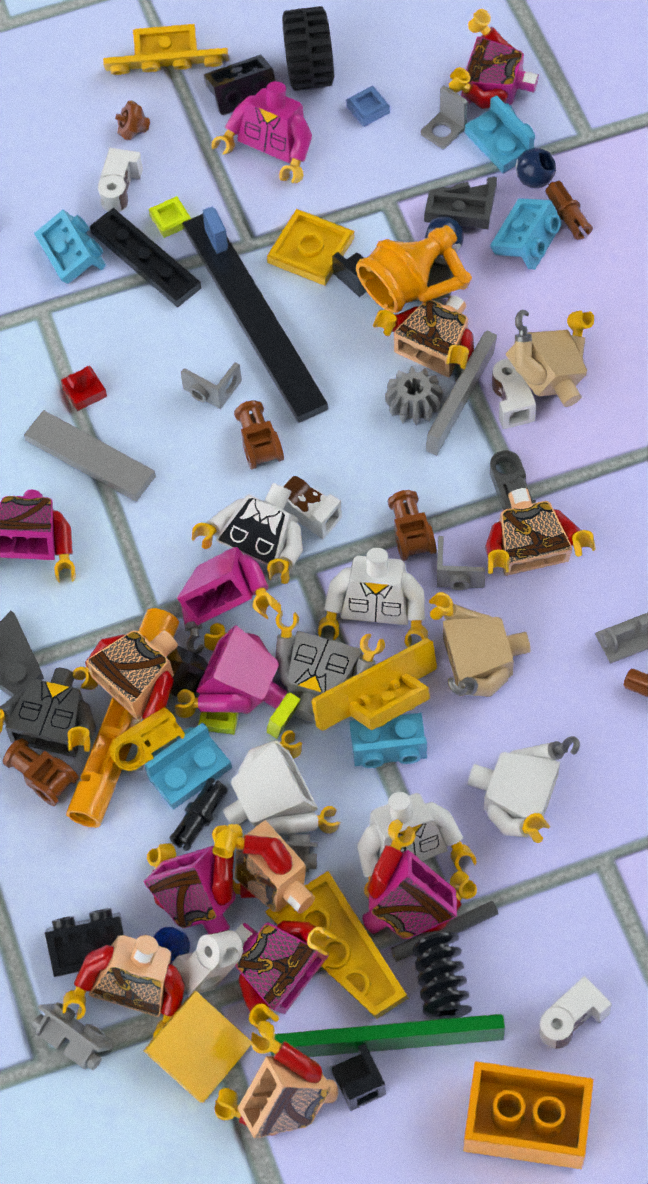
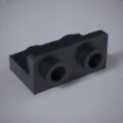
[203,55,276,115]
[44,908,124,977]

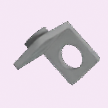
[421,85,468,149]
[180,362,242,409]
[437,536,485,590]

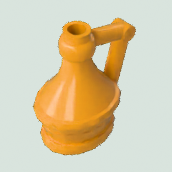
[356,225,472,313]

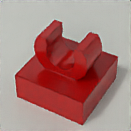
[61,365,107,411]

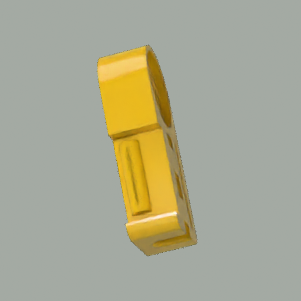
[110,707,185,771]

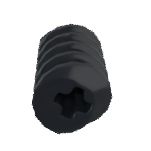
[412,932,472,1019]

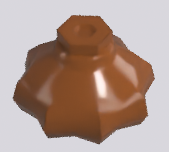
[115,100,150,140]

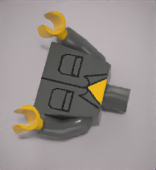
[0,667,96,758]

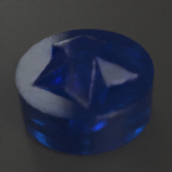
[153,927,190,964]

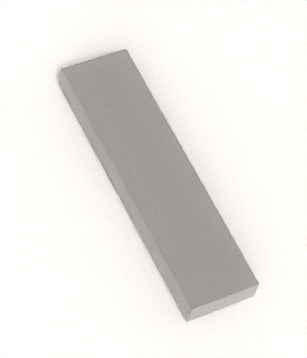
[426,330,497,456]
[24,410,156,502]

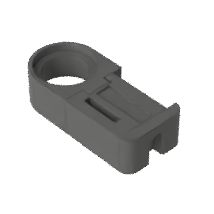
[490,450,536,510]

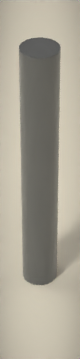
[390,901,499,962]

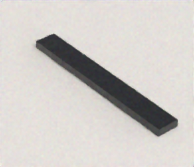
[182,214,328,423]

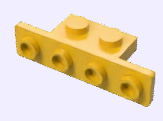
[103,24,229,75]
[311,638,437,731]

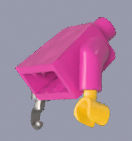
[177,547,281,654]

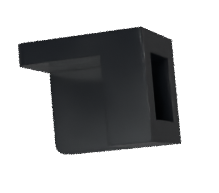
[332,252,367,297]
[167,646,208,697]
[332,1043,386,1111]

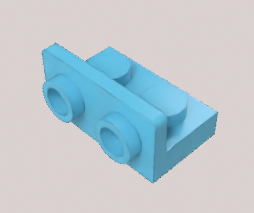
[465,95,535,173]
[490,198,562,270]
[34,209,106,284]
[349,713,427,768]
[144,723,232,810]

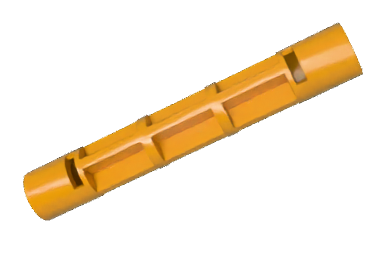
[66,608,179,828]

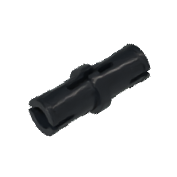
[169,778,228,851]

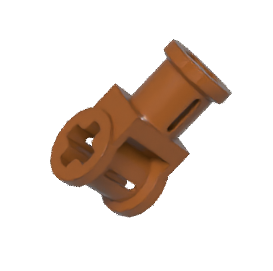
[234,400,284,470]
[387,490,437,561]
[3,738,79,806]

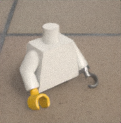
[468,736,580,843]

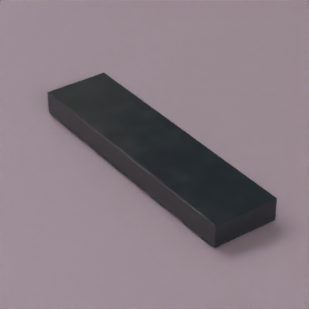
[89,208,201,308]

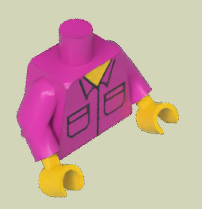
[211,81,312,184]
[175,623,287,718]

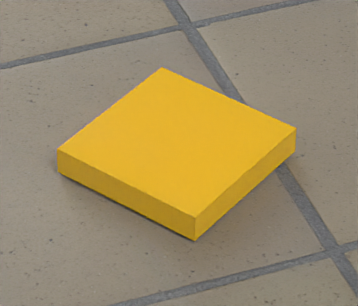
[267,209,355,286]
[143,991,251,1103]

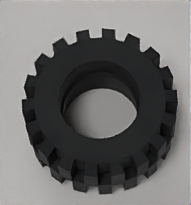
[282,6,334,91]

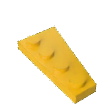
[264,871,409,1019]

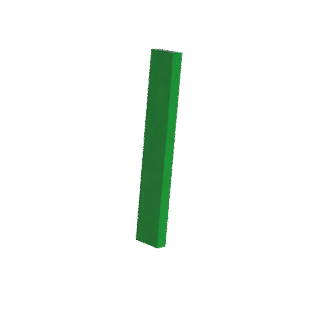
[271,1014,505,1057]

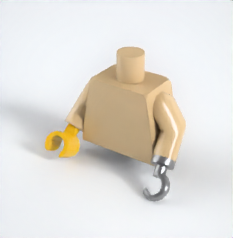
[506,310,594,407]
[429,592,531,697]

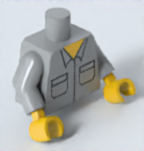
[275,610,385,721]

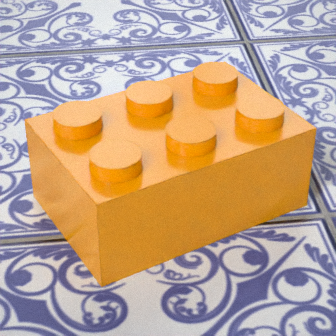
[463,1061,594,1170]

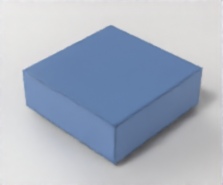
[346,85,390,127]
[202,206,228,254]

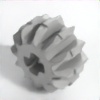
[385,366,443,426]

